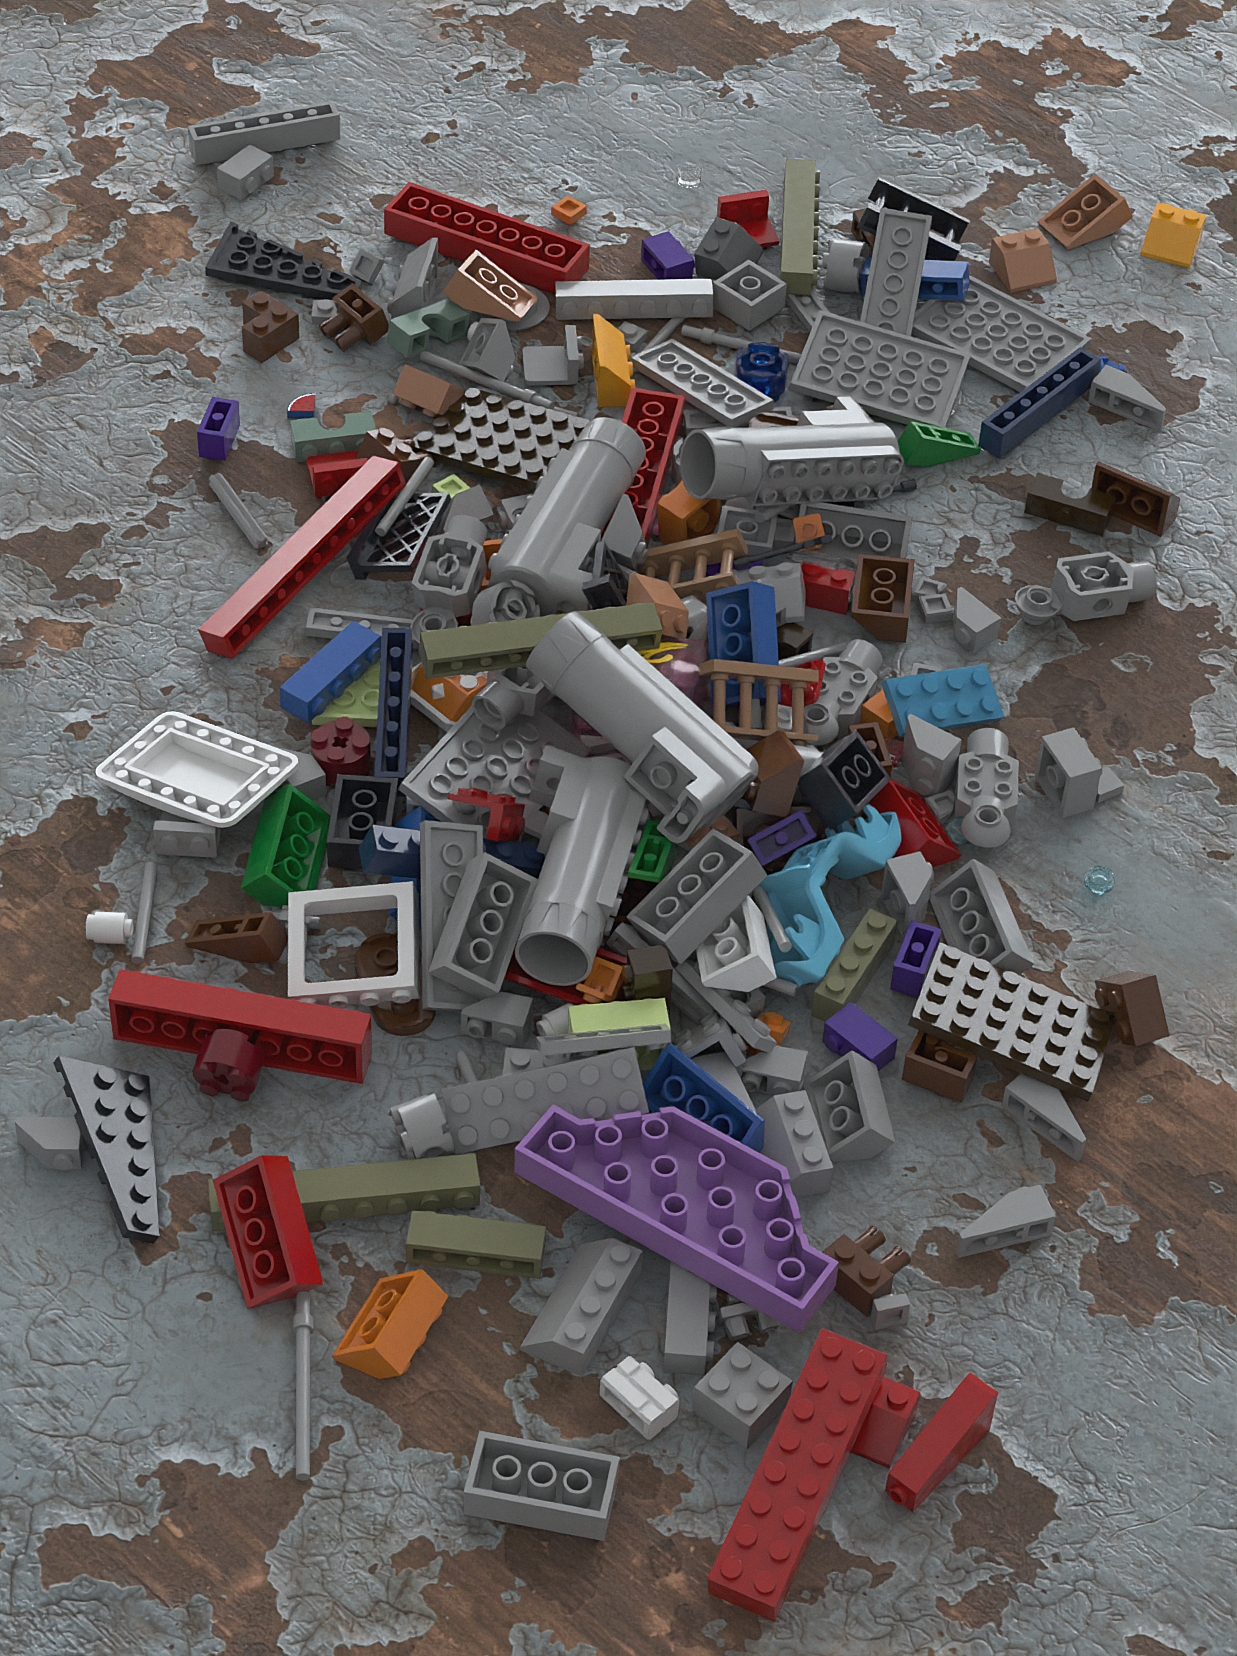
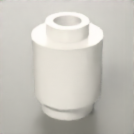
[86,912,133,944]
[536,1003,573,1036]

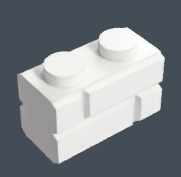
[600,1356,679,1440]

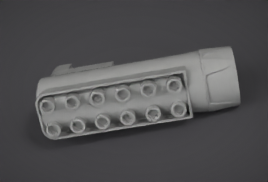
[680,397,904,506]
[488,417,646,617]
[526,611,759,843]
[515,745,651,986]

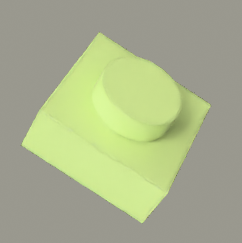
[432,474,470,498]

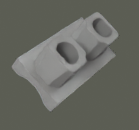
[715,1294,780,1341]

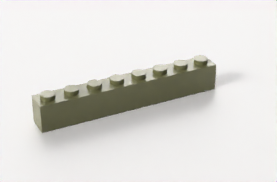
[780,158,820,295]
[419,602,663,679]
[208,1153,480,1231]

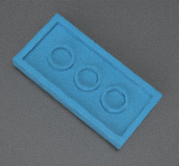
[881,664,1004,737]

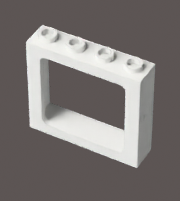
[288,881,420,1008]

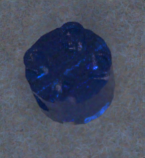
[734,342,789,403]

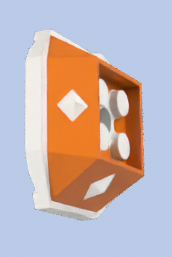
[411,662,488,732]

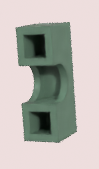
[387,299,470,358]
[290,411,376,463]

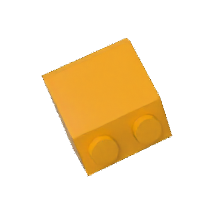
[1140,203,1206,268]

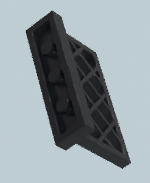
[347,492,451,580]
[582,541,658,667]

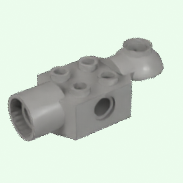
[410,515,487,644]
[1015,551,1156,625]
[804,639,883,745]
[472,666,555,730]
[953,728,1019,848]

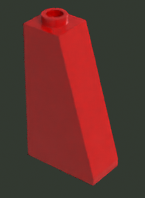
[885,1372,998,1512]

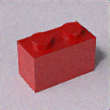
[800,560,856,615]

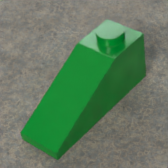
[897,421,982,467]
[628,820,677,883]

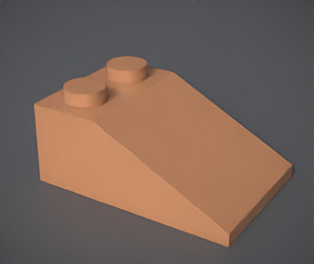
[1037,174,1133,250]
[442,250,538,322]

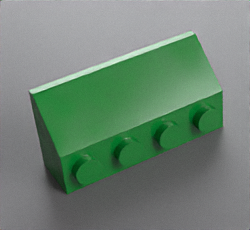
[240,783,331,908]

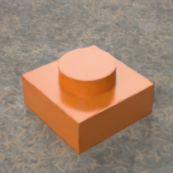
[551,195,587,226]

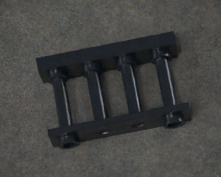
[857,177,970,261]

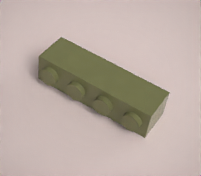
[811,908,898,1022]
[406,1210,546,1279]

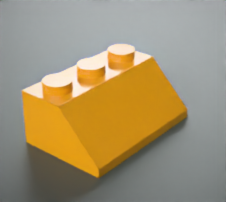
[591,314,635,407]

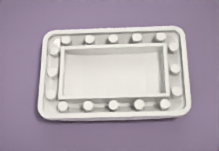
[96,711,299,828]

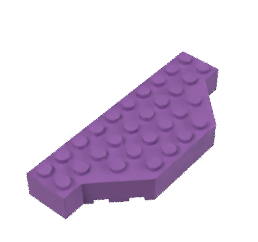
[514,1105,839,1333]

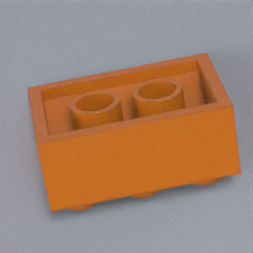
[332,1269,448,1379]

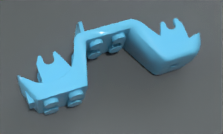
[758,805,901,987]

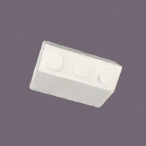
[696,895,776,992]

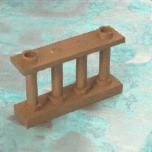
[637,528,748,604]
[699,659,819,747]

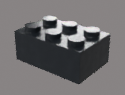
[797,730,891,830]
[327,774,399,869]

